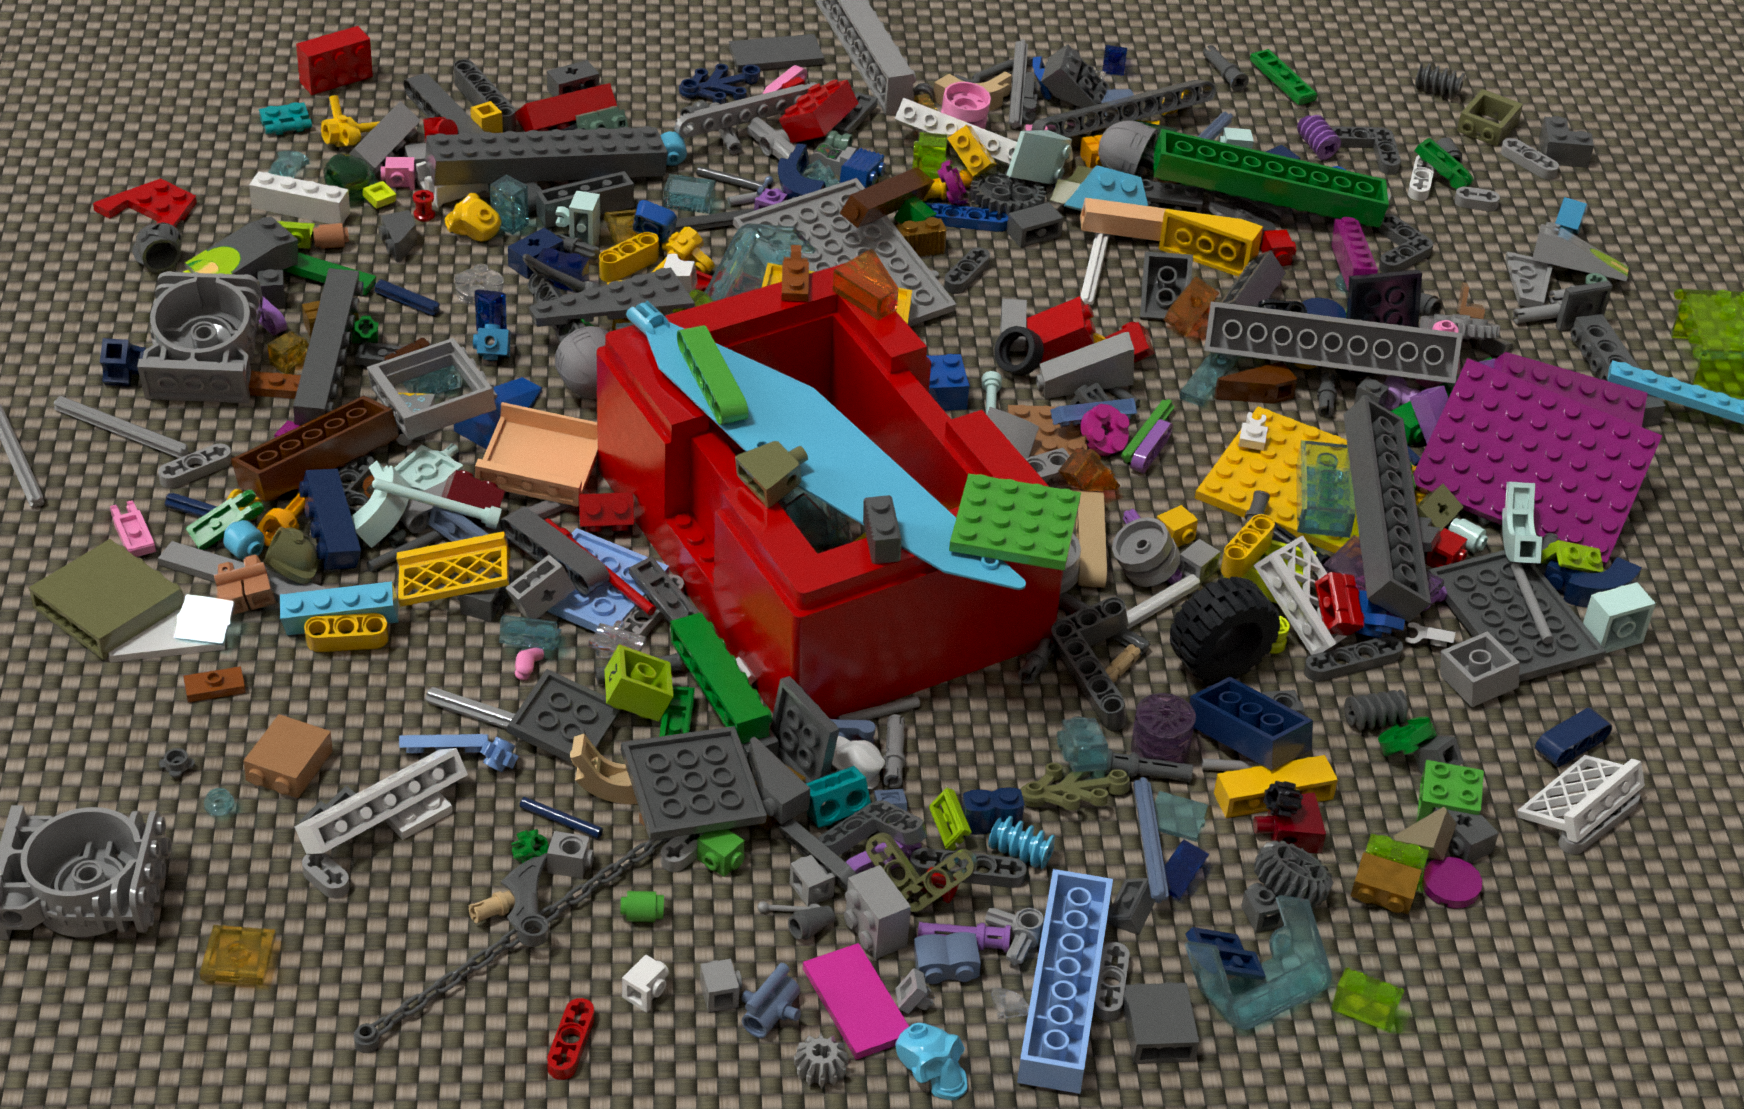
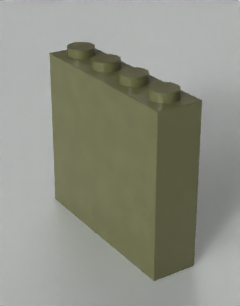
[29,539,184,660]

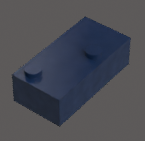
[1189,677,1313,770]

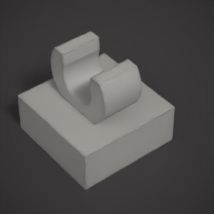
[895,968,933,1014]

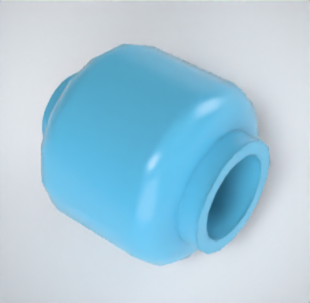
[660,131,687,166]
[223,520,265,561]

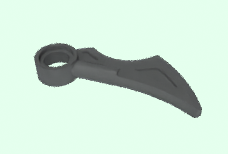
[523,254,602,293]
[501,853,549,947]

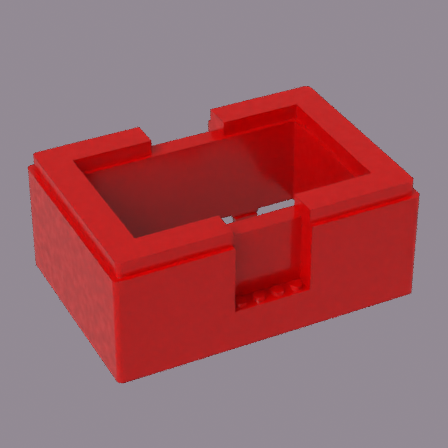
[596,263,1063,719]

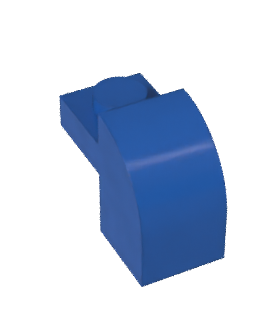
[1356,590,1405,638]

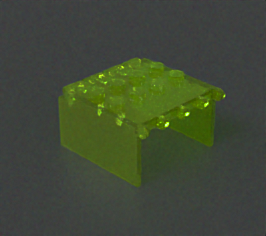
[1671,289,1744,399]

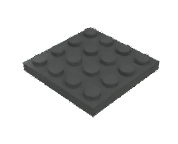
[620,726,767,841]

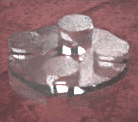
[455,264,504,305]

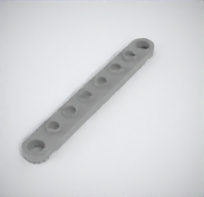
[674,82,817,138]

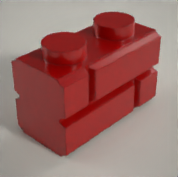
[1315,572,1364,636]

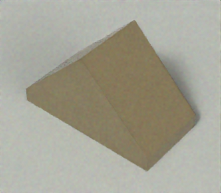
[1393,806,1456,861]

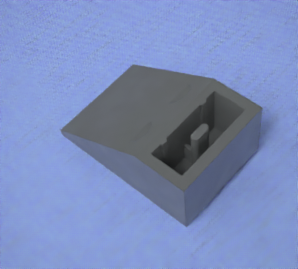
[1041,44,1111,108]

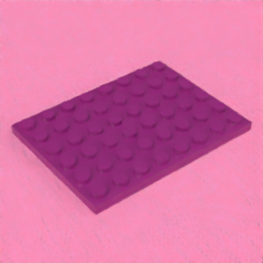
[1413,358,1662,567]

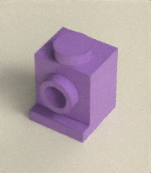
[754,188,787,211]

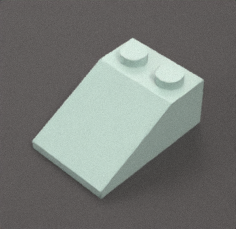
[1007,130,1072,184]

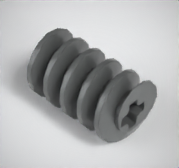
[1415,62,1465,99]
[1344,689,1408,731]

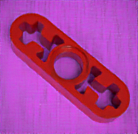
[547,998,594,1080]

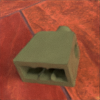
[735,441,808,508]

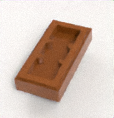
[183,666,246,702]

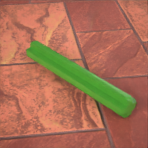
[1121,399,1174,464]

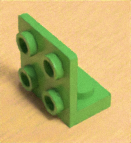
[1416,760,1484,823]

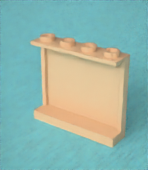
[475,402,598,507]

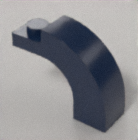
[778,144,826,200]
[1544,557,1642,608]

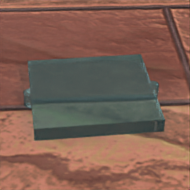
[174,595,235,646]
[1154,791,1208,842]

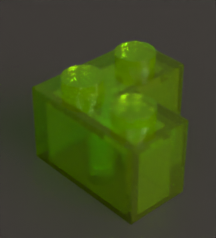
[912,132,948,179]

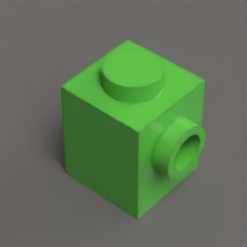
[697,829,745,877]

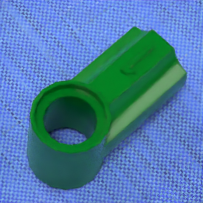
[352,316,378,344]

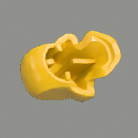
[445,193,502,242]

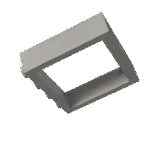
[367,338,497,440]

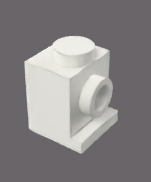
[622,955,669,1013]

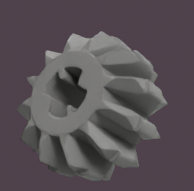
[794,1033,849,1089]

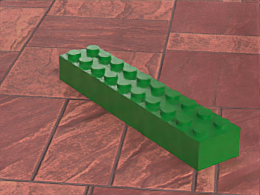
[1154,129,1389,228]

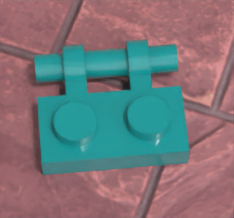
[259,102,312,135]

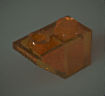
[1058,448,1120,492]

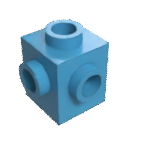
[473,324,511,361]

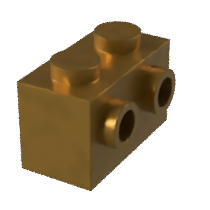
[1350,852,1422,914]

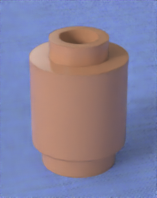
[313,223,349,249]

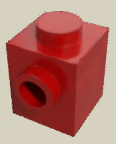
[1261,229,1296,266]
[1425,528,1468,568]

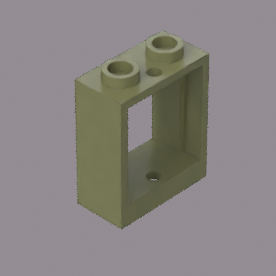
[1457,89,1523,147]

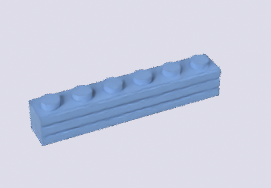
[1050,398,1137,427]

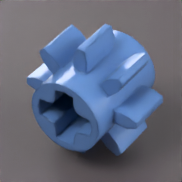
[480,736,519,772]

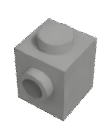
[700,959,742,1013]

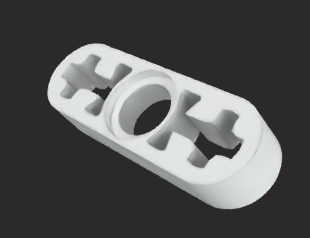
[1408,155,1434,201]

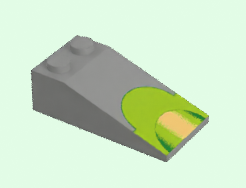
[1532,222,1629,281]

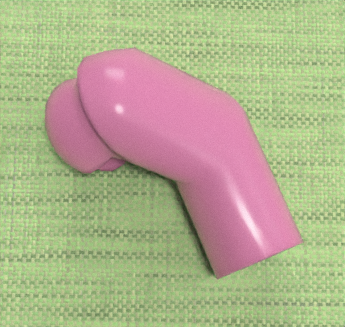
[515,647,544,681]

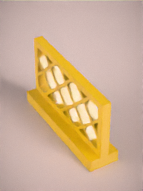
[397,531,511,607]

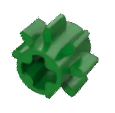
[511,829,549,864]

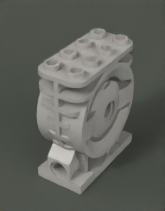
[138,271,263,403]
[0,805,172,940]

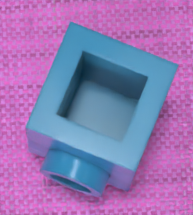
[1555,197,1588,234]

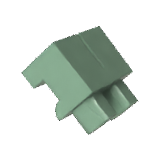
[575,106,628,130]

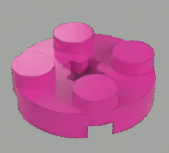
[1081,404,1129,456]

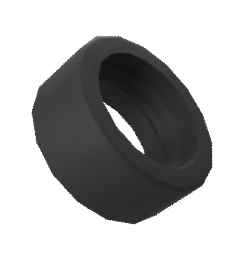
[994,326,1044,376]

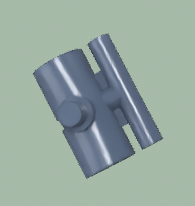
[741,963,801,1038]

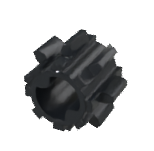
[1263,781,1303,818]

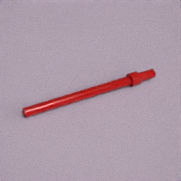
[545,518,656,616]

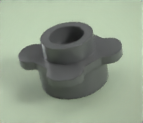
[159,748,195,778]

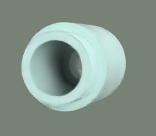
[1448,518,1488,553]

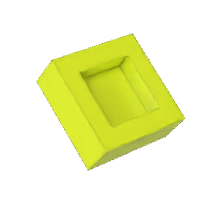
[363,181,396,209]

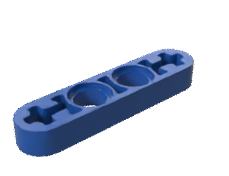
[925,203,1008,232]

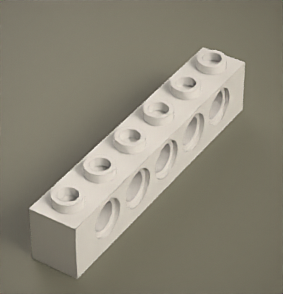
[895,98,1017,167]
[295,748,468,854]

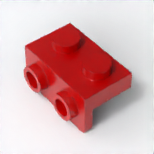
[579,492,634,532]

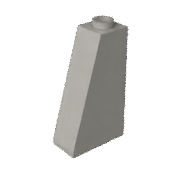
[1036,332,1134,399]

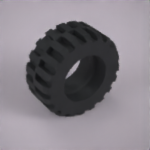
[1170,577,1280,683]

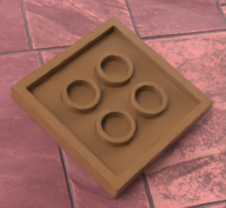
[1007,405,1088,465]

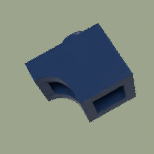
[100,338,146,386]

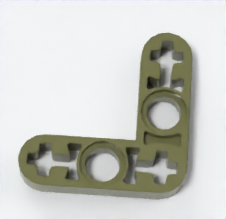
[866,833,978,912]

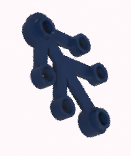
[679,64,760,104]

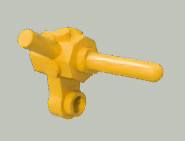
[321,95,380,147]
[652,227,715,274]

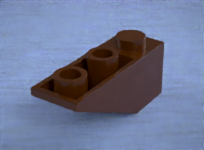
[1214,361,1297,404]

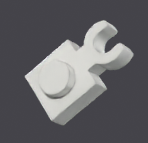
[1238,412,1268,451]

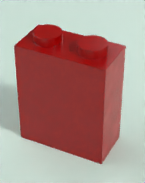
[1026,296,1096,365]

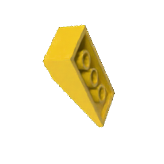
[1159,209,1263,277]

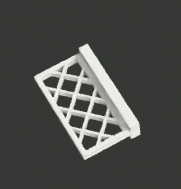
[1254,535,1347,655]
[1517,755,1645,843]

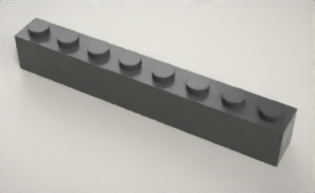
[293,268,364,425]

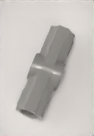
[747,117,795,160]

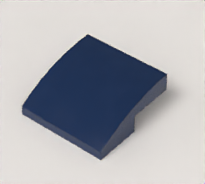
[1185,927,1266,980]

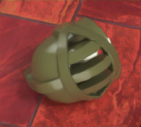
[263,526,319,584]

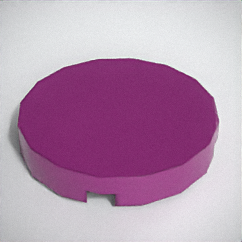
[1422,857,1483,908]

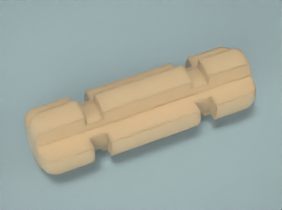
[1105,644,1141,683]

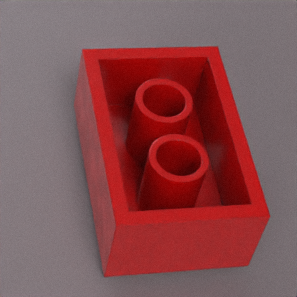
[296,26,373,95]
[779,79,859,143]

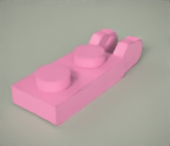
[110,500,156,557]

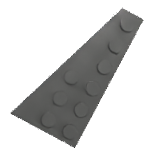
[529,267,695,327]

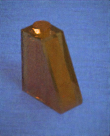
[833,249,899,320]

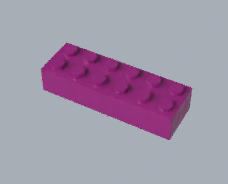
[1494,352,1648,427]

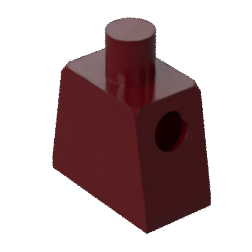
[1253,793,1326,854]

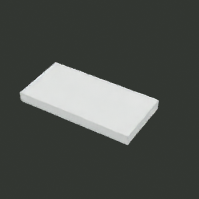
[109,605,225,663]

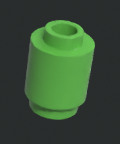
[620,891,664,922]

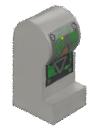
[810,143,857,176]

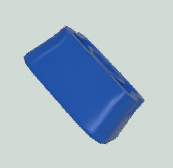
[633,200,677,243]

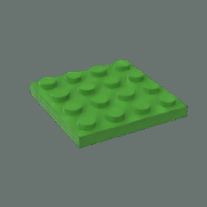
[949,473,1081,571]

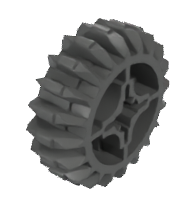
[1253,840,1334,908]

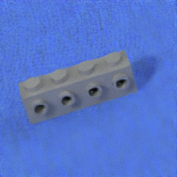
[343,101,421,180]

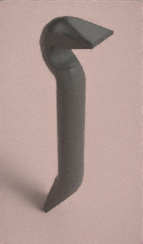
[955,58,1033,83]

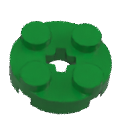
[1378,717,1437,756]

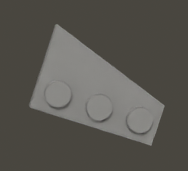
[1505,251,1553,308]

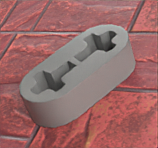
[1454,187,1500,211]
[661,832,705,872]
[302,853,350,899]

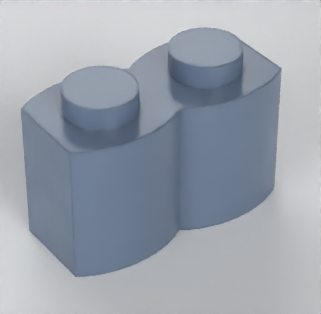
[914,932,981,984]

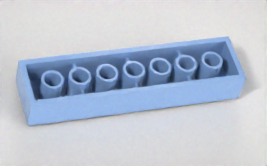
[1017,869,1113,1094]

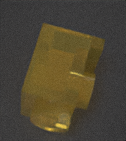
[268,331,309,374]

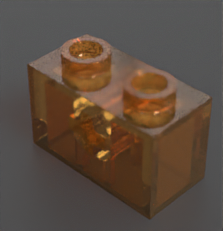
[1164,276,1219,337]

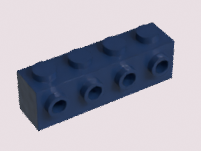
[299,469,361,570]

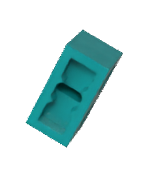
[806,766,871,828]

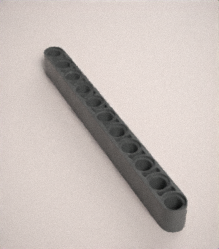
[403,73,542,215]

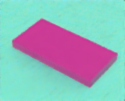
[802,943,909,1060]

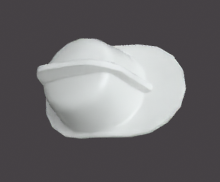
[832,736,885,790]

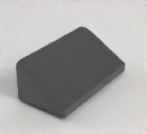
[1106,878,1155,934]

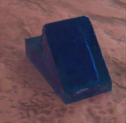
[1102,45,1128,76]

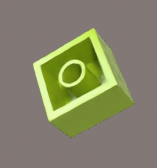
[604,644,673,722]

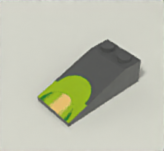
[185,216,298,277]

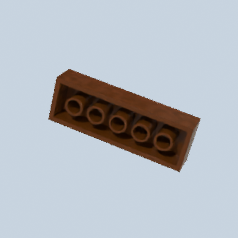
[231,396,399,502]

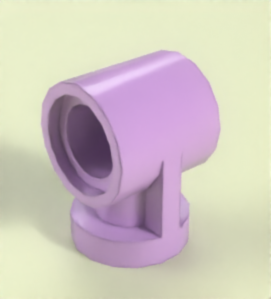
[1383,376,1420,410]

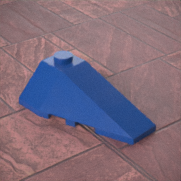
[454,377,542,450]

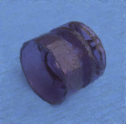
[1130,693,1195,764]

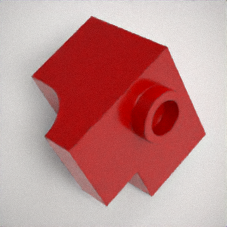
[1105,322,1155,363]

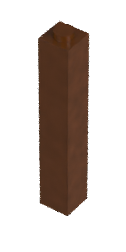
[840,167,935,228]

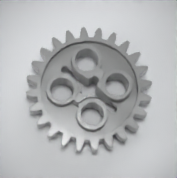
[1419,314,1501,340]

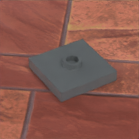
[1556,281,1613,331]

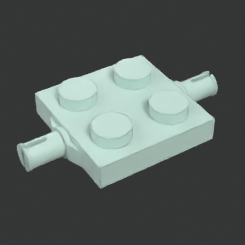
[394,443,464,491]

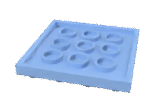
[547,528,669,639]

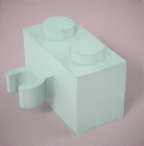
[555,191,600,246]

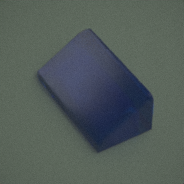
[474,289,507,341]

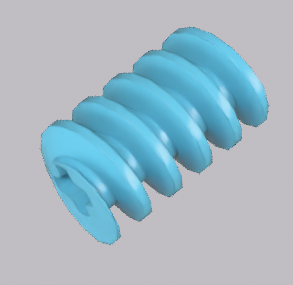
[988,816,1055,869]

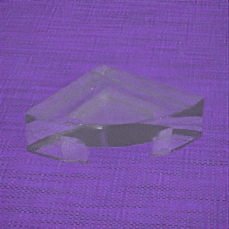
[991,988,1029,1019]

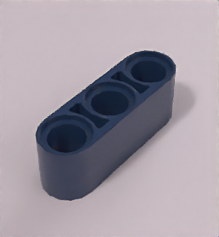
[1535,707,1613,767]

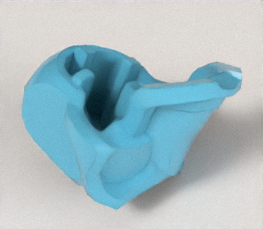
[895,1023,968,1101]

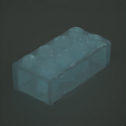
[1296,440,1355,538]

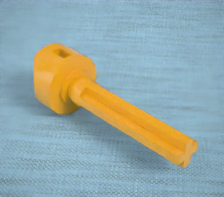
[257,493,306,546]

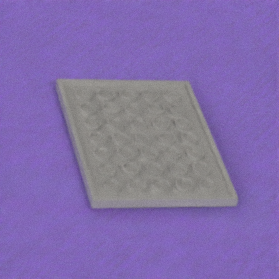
[733,178,956,326]

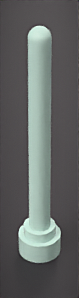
[982,371,1002,415]
[372,479,502,529]

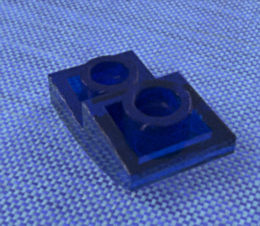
[1164,839,1209,900]

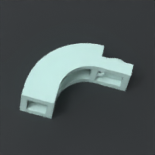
[351,461,410,548]
[1502,482,1542,563]

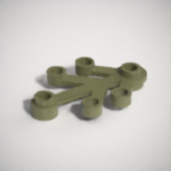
[1021,759,1130,810]

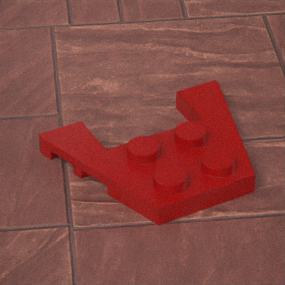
[93,178,197,228]

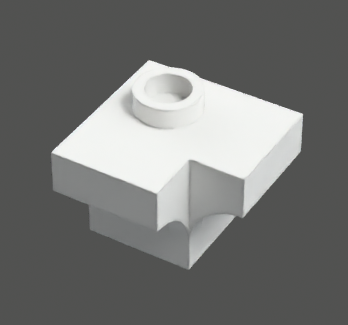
[664,254,698,296]

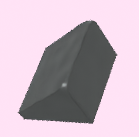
[1480,338,1514,357]

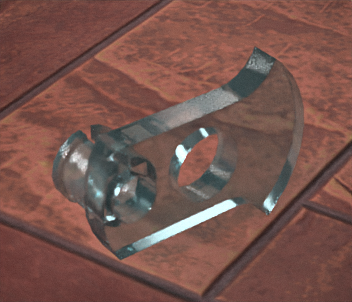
[268,151,310,178]

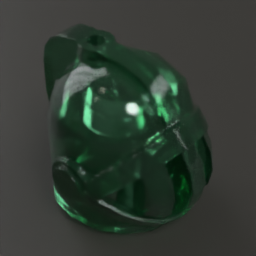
[323,154,378,201]

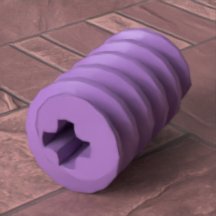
[1297,115,1341,160]

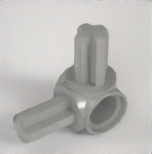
[985,908,1044,965]

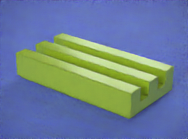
[929,787,972,851]

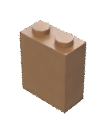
[244,714,333,798]

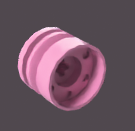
[941,82,991,129]

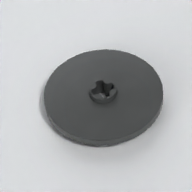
[1208,201,1276,234]

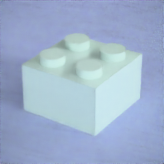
[1583,582,1656,653]

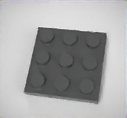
[507,669,622,764]
[770,676,840,784]

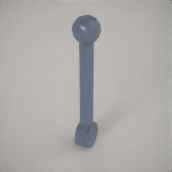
[757,176,774,196]

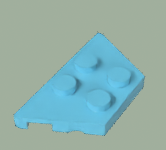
[1064,165,1148,211]

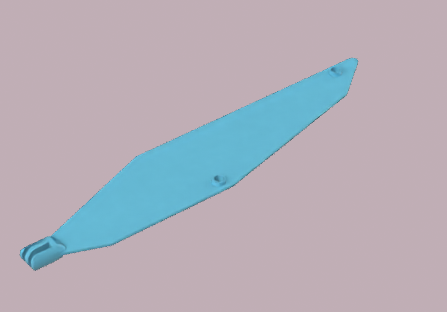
[626,300,1026,590]

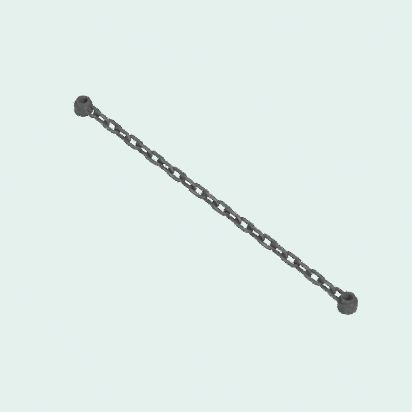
[353,837,674,1053]

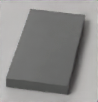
[729,34,824,72]

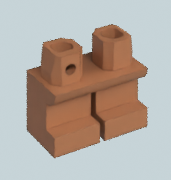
[214,554,276,617]

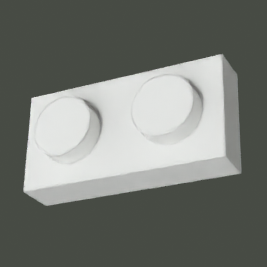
[386,791,452,840]

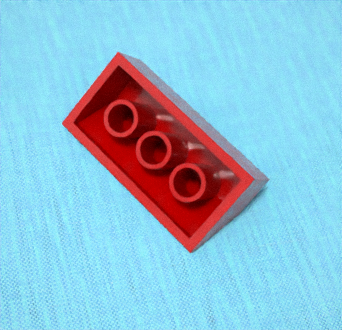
[516,83,617,132]

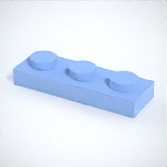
[399,734,489,753]

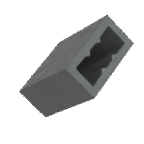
[1122,982,1199,1064]

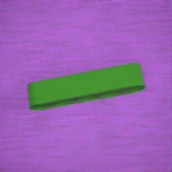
[677,325,749,425]

